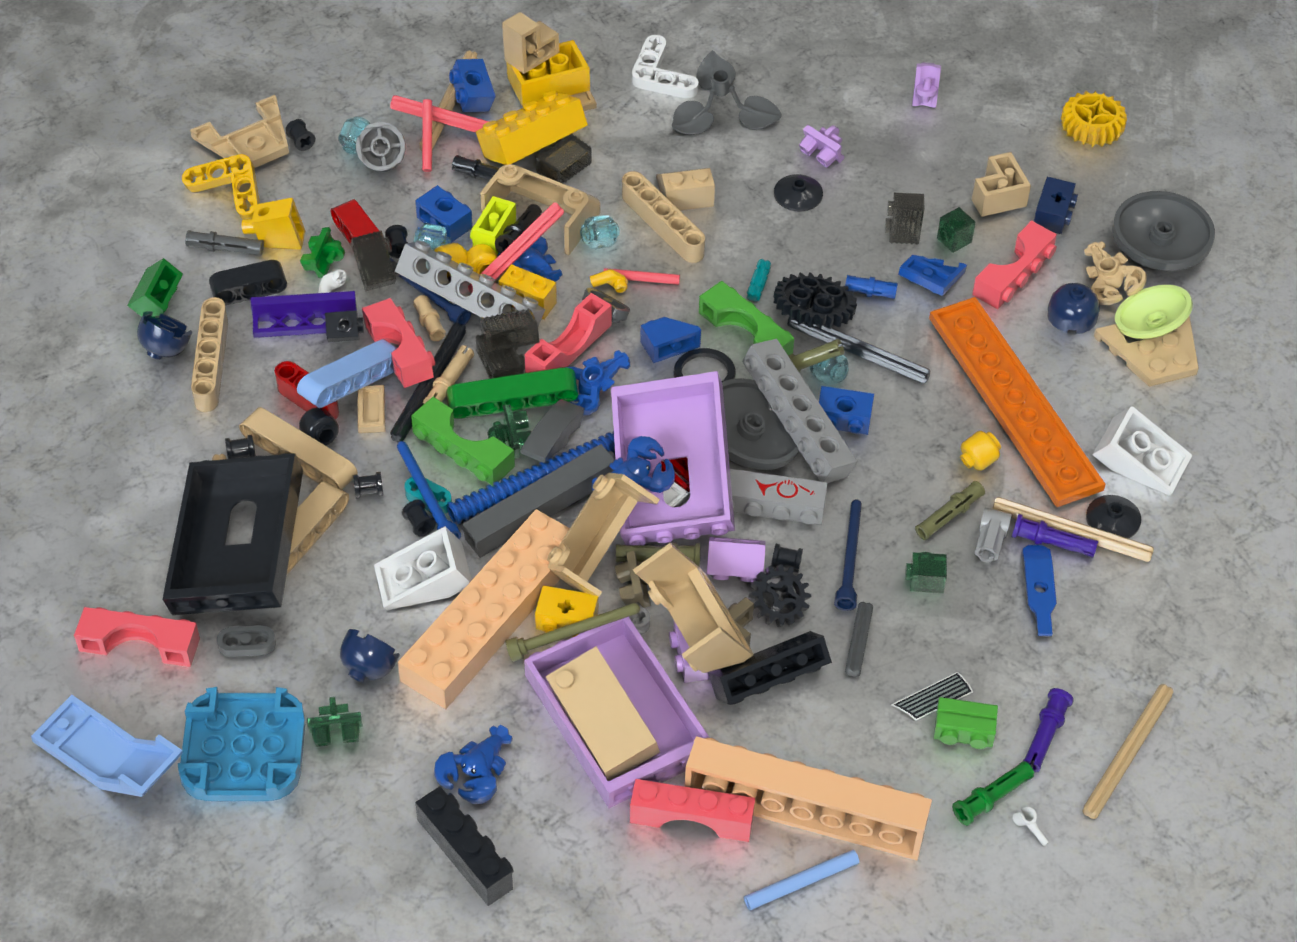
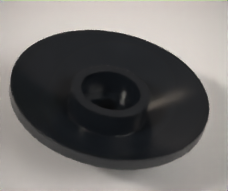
[774,174,823,212]
[1086,495,1142,538]

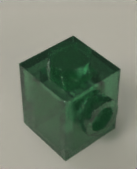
[937,207,976,253]
[905,552,947,593]

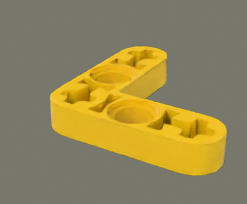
[182,154,260,219]

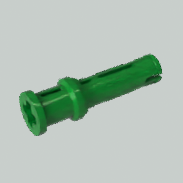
[952,761,1034,826]

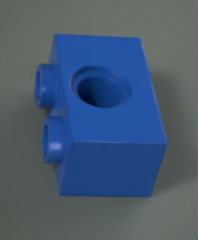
[449,59,496,112]
[415,185,473,243]
[819,386,874,435]

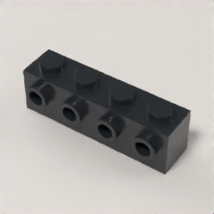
[708,631,832,705]
[415,786,514,906]

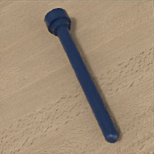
[380,255,471,325]
[834,499,862,611]

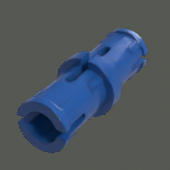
[845,275,898,299]

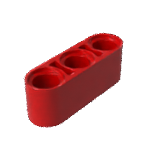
[331,199,387,261]
[274,361,339,420]

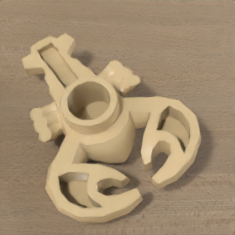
[1084,241,1147,305]

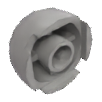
[356,122,406,172]

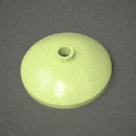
[1115,285,1193,339]

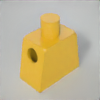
[242,198,306,250]

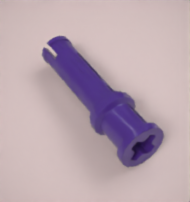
[1012,513,1098,558]
[1023,688,1074,772]

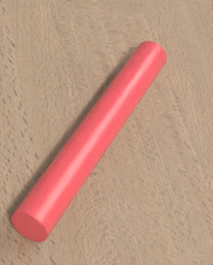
[422,99,432,172]
[604,268,680,285]

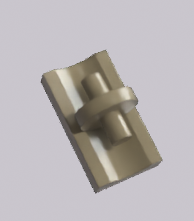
[615,551,651,608]

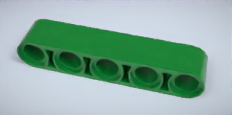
[446,367,578,419]

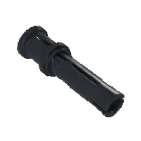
[495,204,542,254]

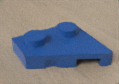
[898,255,967,296]

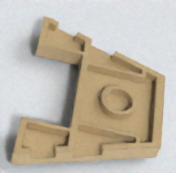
[190,95,289,170]
[1094,316,1199,387]

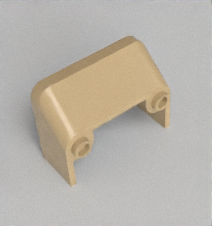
[480,164,600,255]
[547,473,660,597]
[633,543,753,673]

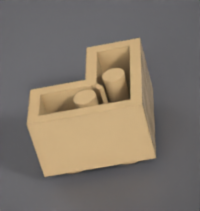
[502,12,559,74]
[972,152,1031,217]

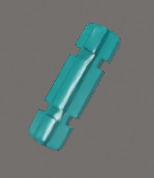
[747,259,771,302]

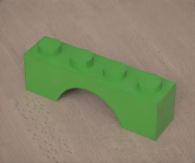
[699,281,794,355]
[411,397,515,486]

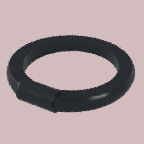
[674,348,736,382]

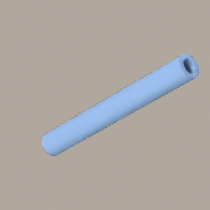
[744,850,859,910]

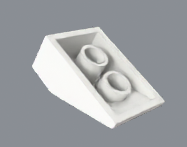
[1092,406,1192,495]
[374,527,472,610]

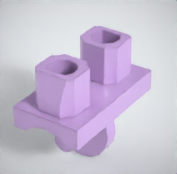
[912,62,941,108]
[799,124,845,168]

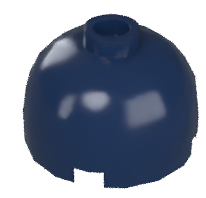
[1047,283,1100,334]
[137,311,192,360]
[340,629,400,683]

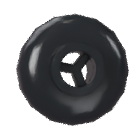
[299,407,339,446]

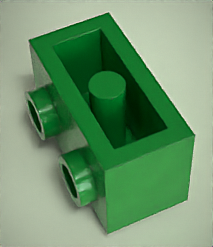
[127,258,183,317]

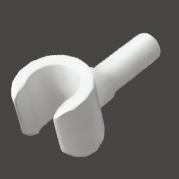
[1013,807,1049,846]

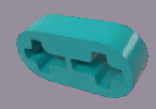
[405,477,452,514]

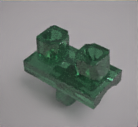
[487,405,531,459]
[307,697,363,747]

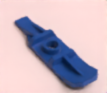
[1022,545,1057,636]

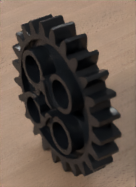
[773,272,857,329]

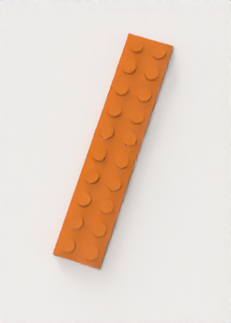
[929,297,1106,508]

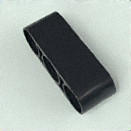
[209,260,287,305]

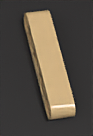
[622,171,705,263]
[191,297,228,412]
[239,407,358,490]
[287,481,349,574]

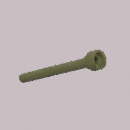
[505,603,640,662]

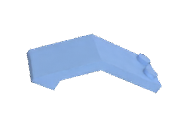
[31,695,183,797]

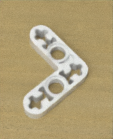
[632,35,699,99]

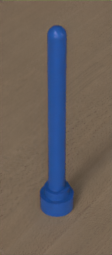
[397,441,461,539]

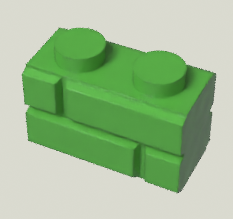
[933,697,998,749]

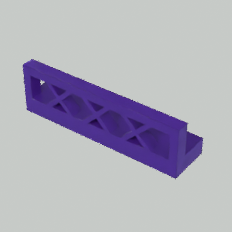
[251,291,357,338]

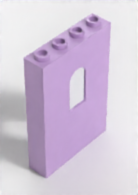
[611,371,735,545]
[524,617,710,808]

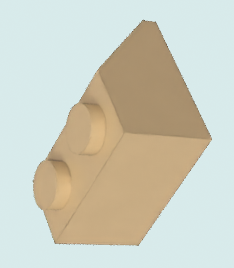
[656,168,715,211]

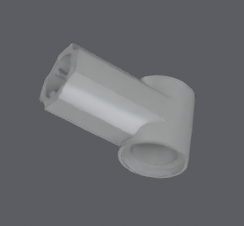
[974,507,1012,563]

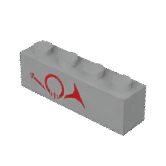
[730,469,827,525]

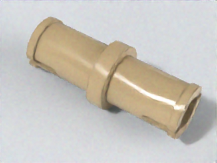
[413,295,446,341]

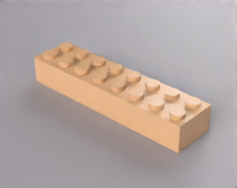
[398,509,570,709]
[685,736,932,860]

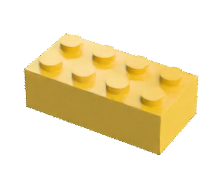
[475,91,588,165]

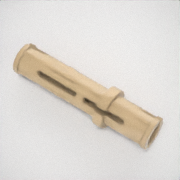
[423,345,474,404]

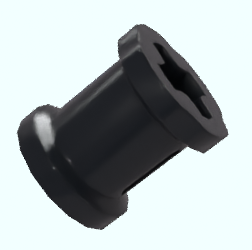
[285,119,316,151]
[385,225,408,259]
[225,434,256,459]
[353,472,383,499]
[402,500,436,537]
[771,543,803,573]

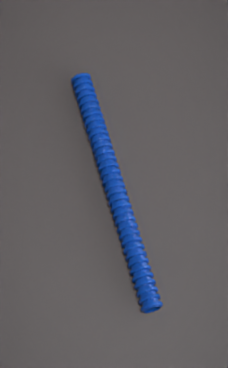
[447,430,615,525]

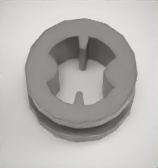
[629,607,650,635]

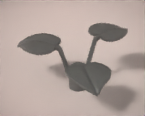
[672,50,782,135]

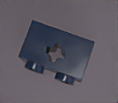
[1034,176,1078,235]

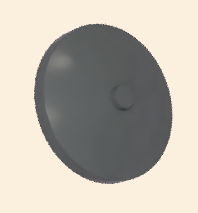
[1112,191,1215,271]
[722,378,799,470]

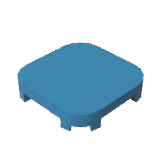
[178,687,306,801]

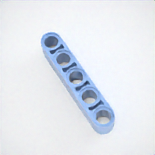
[297,339,397,408]

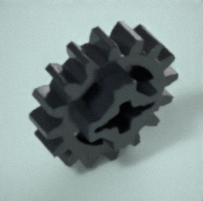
[748,564,811,627]

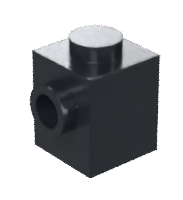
[325,311,364,342]

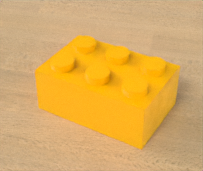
[506,40,590,107]

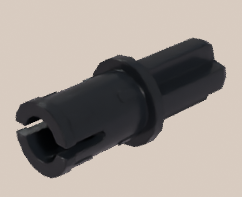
[452,155,499,180]

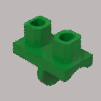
[300,227,345,278]

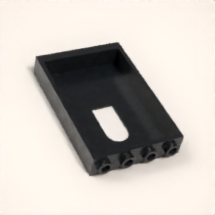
[162,453,303,615]

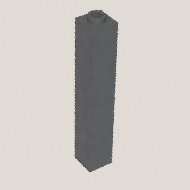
[462,444,616,558]

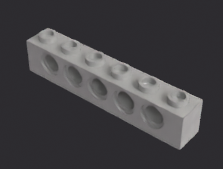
[394,240,545,340]
[742,339,858,483]

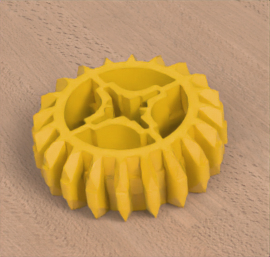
[1061,91,1127,148]

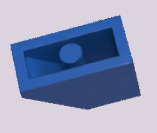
[640,317,701,363]

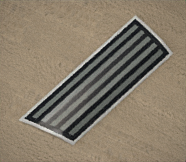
[891,672,973,721]

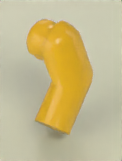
[590,269,628,293]

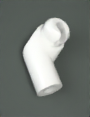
[317,269,347,293]

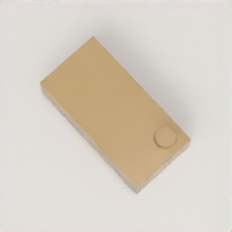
[545,646,660,781]

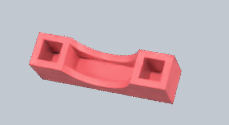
[972,220,1057,309]
[524,293,612,373]
[362,298,435,388]
[74,607,200,667]
[630,779,755,842]

